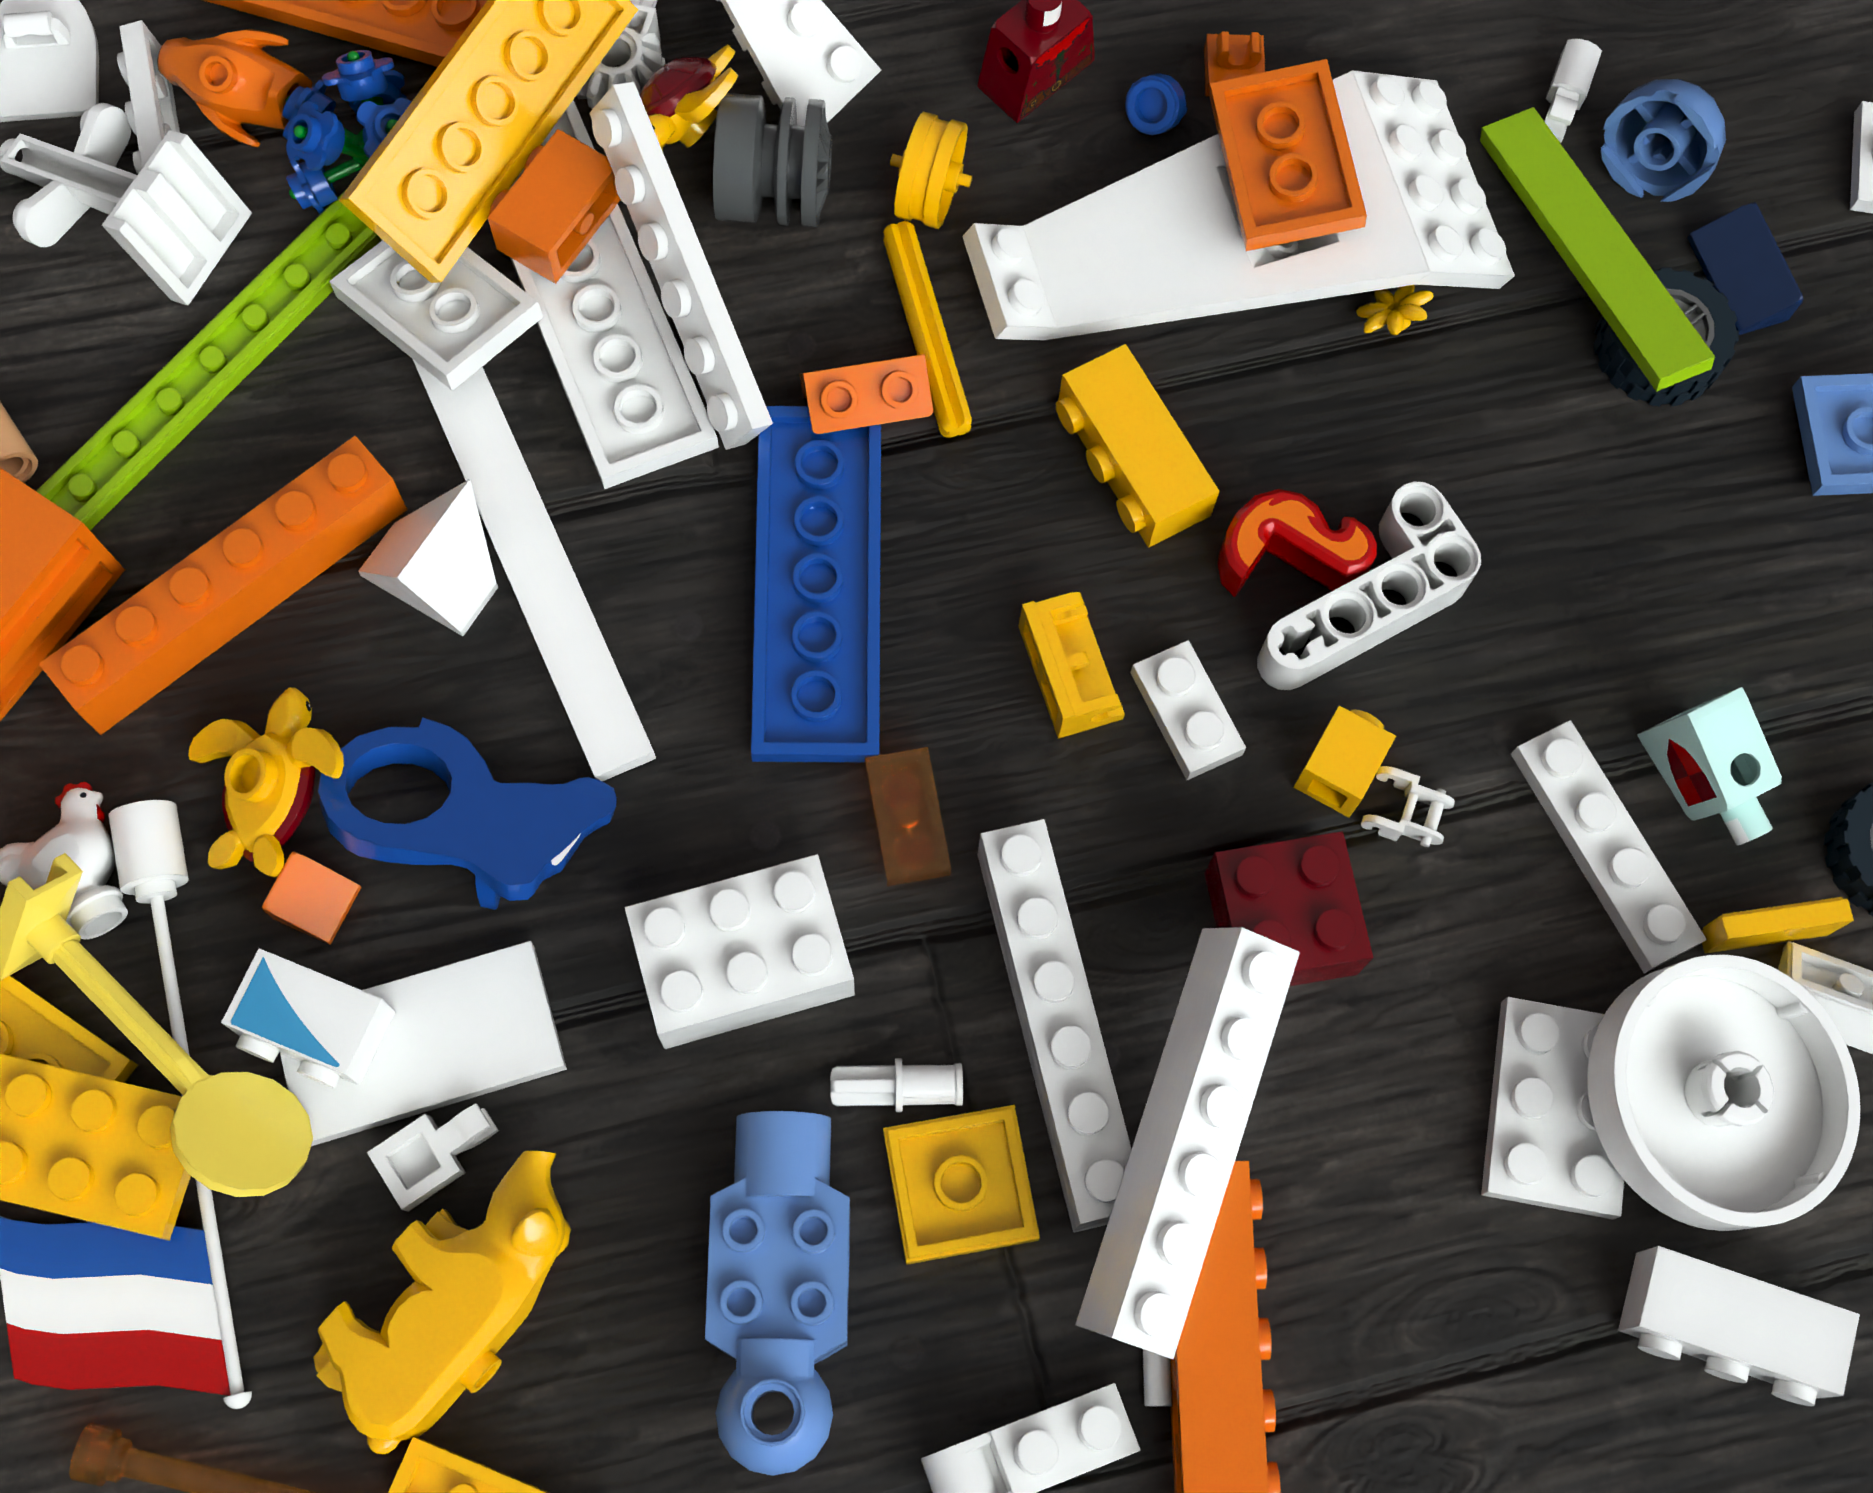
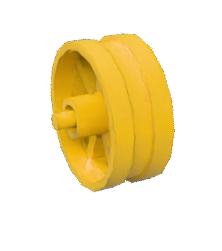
[890,111,972,229]

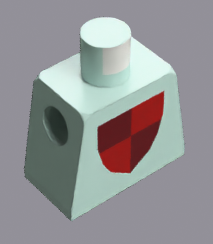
[1637,687,1782,845]

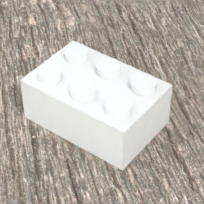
[624,854,855,1049]

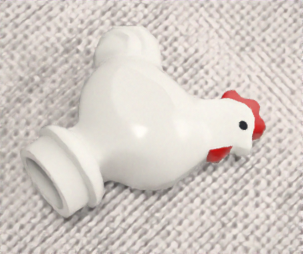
[0,782,128,940]

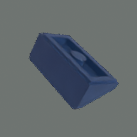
[1687,202,1803,335]

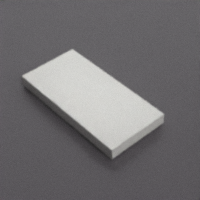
[280,941,567,1146]

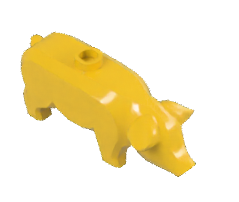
[313,1151,571,1454]

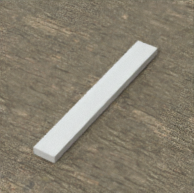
[413,360,656,781]

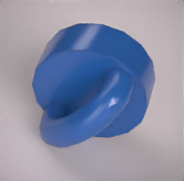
[1125,73,1188,135]

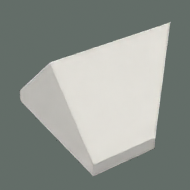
[358,479,498,636]

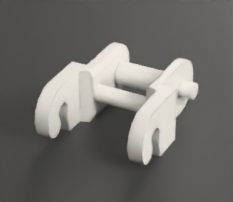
[1361,766,1455,847]

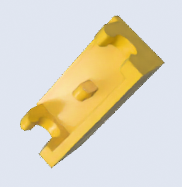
[1019,592,1125,739]

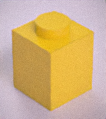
[1293,705,1396,818]

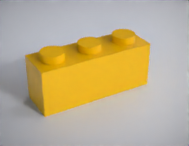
[1056,344,1219,548]

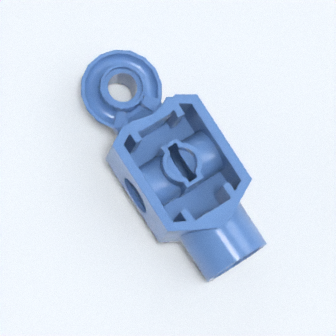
[705,1111,850,1476]

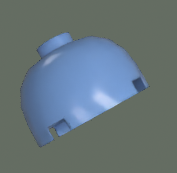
[1601,79,1726,202]

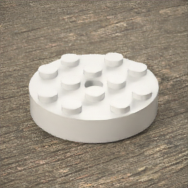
[1587,955,1860,1231]

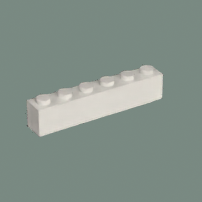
[977,819,1132,1233]
[1075,927,1300,1359]

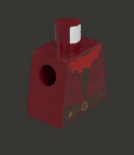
[978,0,1095,123]

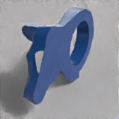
[318,717,617,910]

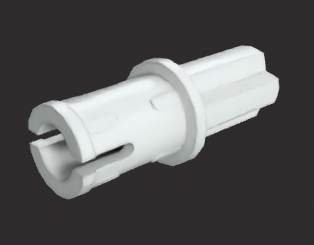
[830,1058,963,1112]

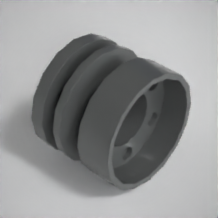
[713,93,832,228]

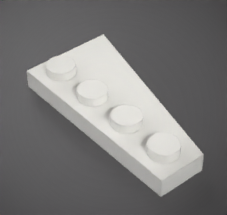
[715,0,881,126]

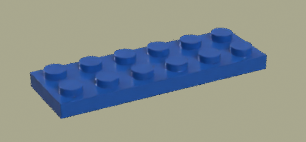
[751,406,881,763]

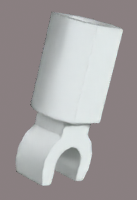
[1544,39,1602,143]

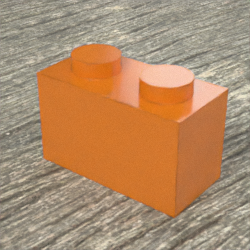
[488,129,621,284]

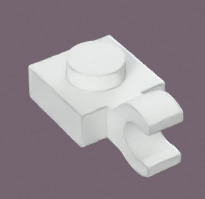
[367,1103,499,1212]

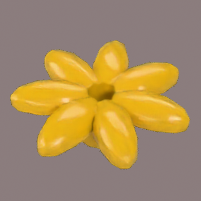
[1356,285,1434,335]

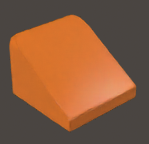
[262,851,362,945]

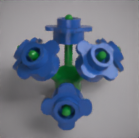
[282,50,411,215]

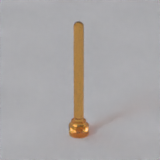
[69,1423,317,1493]

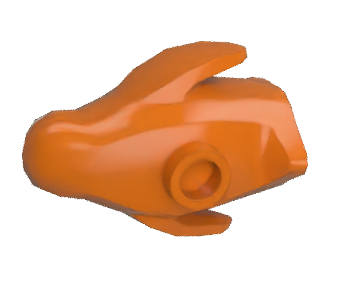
[157,29,313,147]

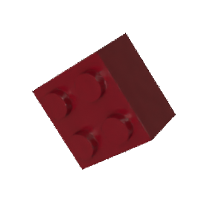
[1204,831,1374,987]

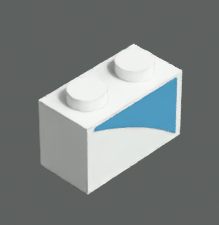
[221,948,395,1088]

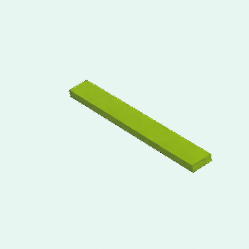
[36,190,382,530]

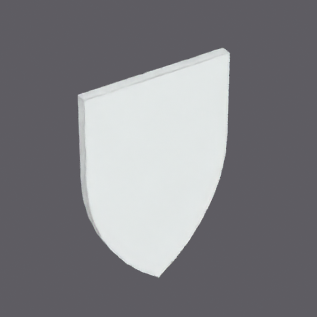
[0,0,99,122]

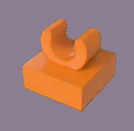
[1204,31,1265,96]

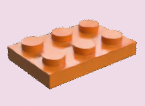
[1209,59,1367,251]

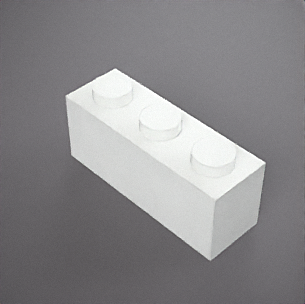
[1618,1246,1860,1406]

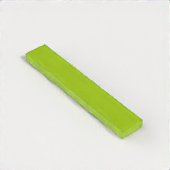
[1480,107,1715,392]

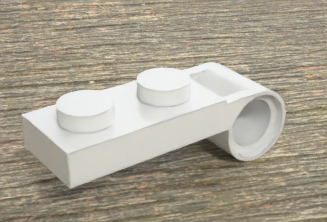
[921,1383,1141,1493]

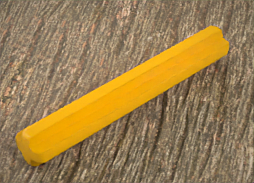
[883,221,972,438]

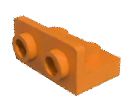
[800,354,933,434]

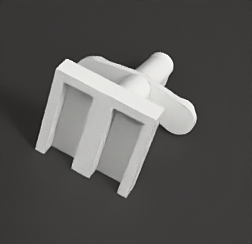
[0,103,252,306]

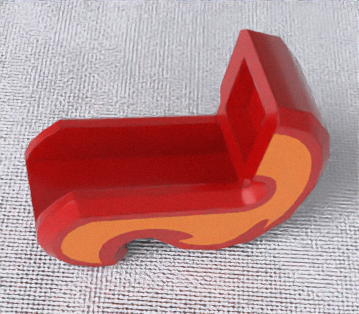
[1217,489,1377,597]

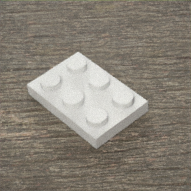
[329,240,543,391]
[1481,997,1624,1220]

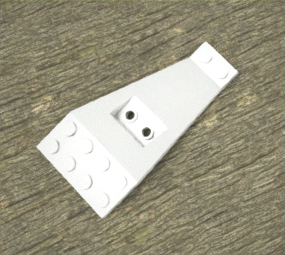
[962,70,1515,340]

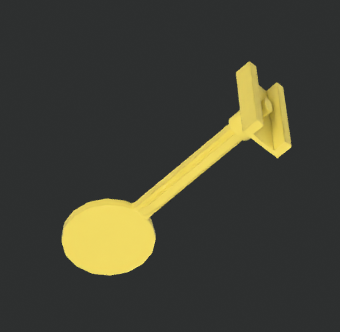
[0,853,313,1197]

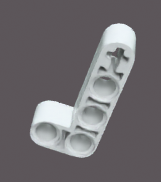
[1257,482,1481,690]

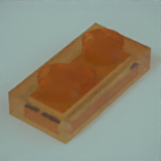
[865,747,951,886]

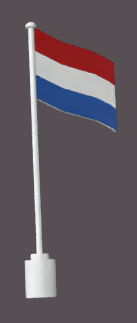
[0,800,252,1409]

